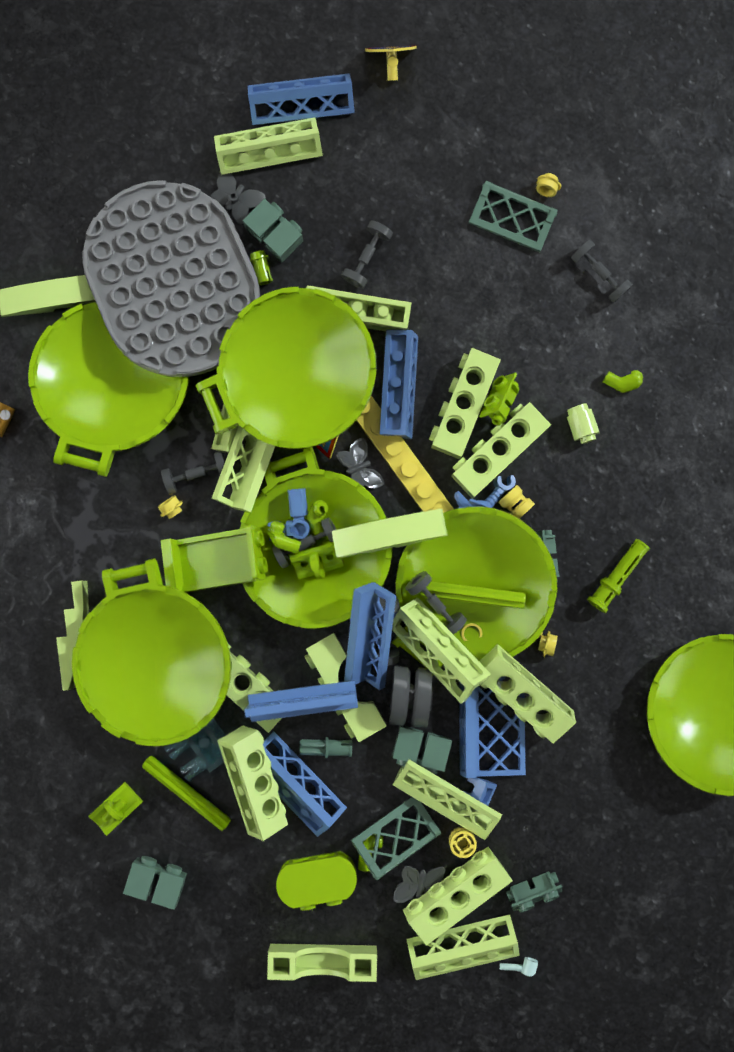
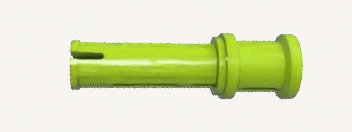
[587,539,650,613]

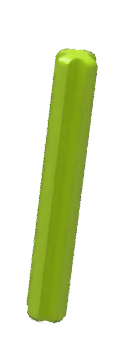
[420,581,526,609]
[142,756,231,831]

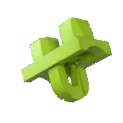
[290,539,344,580]

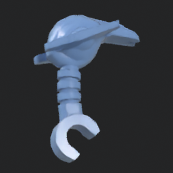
[454,475,516,508]

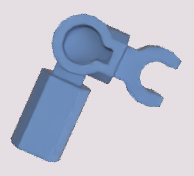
[268,488,311,541]

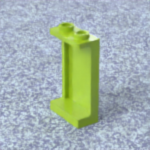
[161,525,268,593]

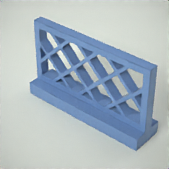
[459,676,526,778]
[245,680,358,722]

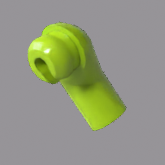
[603,370,643,393]
[306,500,328,536]
[268,521,301,554]
[358,834,384,872]

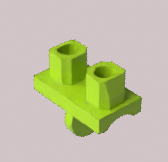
[89,782,143,836]

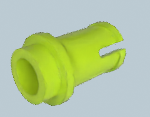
[250,250,273,285]

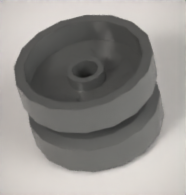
[389,666,433,728]

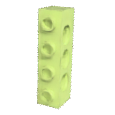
[307,285,412,331]
[429,348,501,459]
[451,402,551,499]
[226,644,282,733]
[479,644,576,744]
[217,726,288,841]
[403,847,513,946]

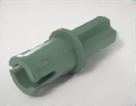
[299,737,352,758]

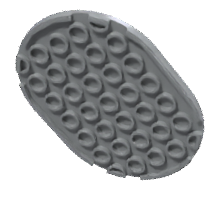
[82,180,260,377]

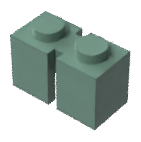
[243,198,303,263]
[392,725,452,774]
[123,856,187,910]

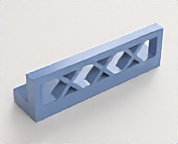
[248,73,355,125]
[380,330,418,439]
[344,582,396,690]
[247,731,347,837]

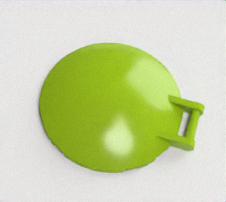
[196,287,377,449]
[28,302,189,477]
[240,447,392,629]
[391,506,557,676]
[72,559,231,746]
[647,634,734,796]

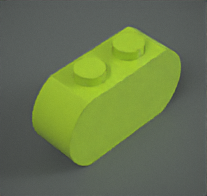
[276,851,357,911]

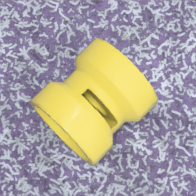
[498,485,535,519]
[449,827,477,858]

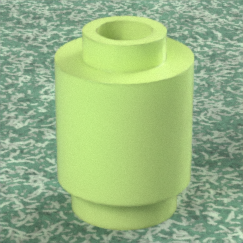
[567,403,600,444]

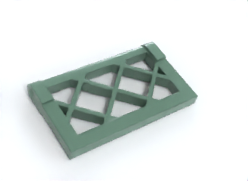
[469,181,558,252]
[351,797,441,880]

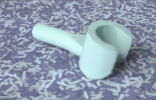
[500,957,538,976]

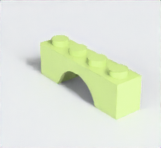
[305,633,386,742]
[267,944,377,982]

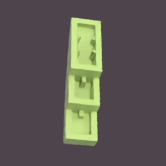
[0,275,96,317]
[332,509,448,558]
[56,581,89,691]

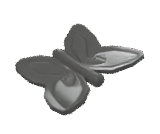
[210,172,266,225]
[336,438,384,488]
[393,866,446,903]

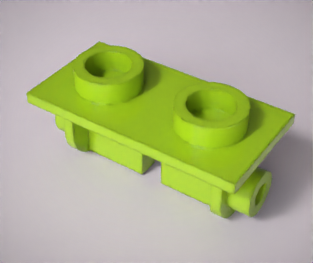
[479,372,519,426]

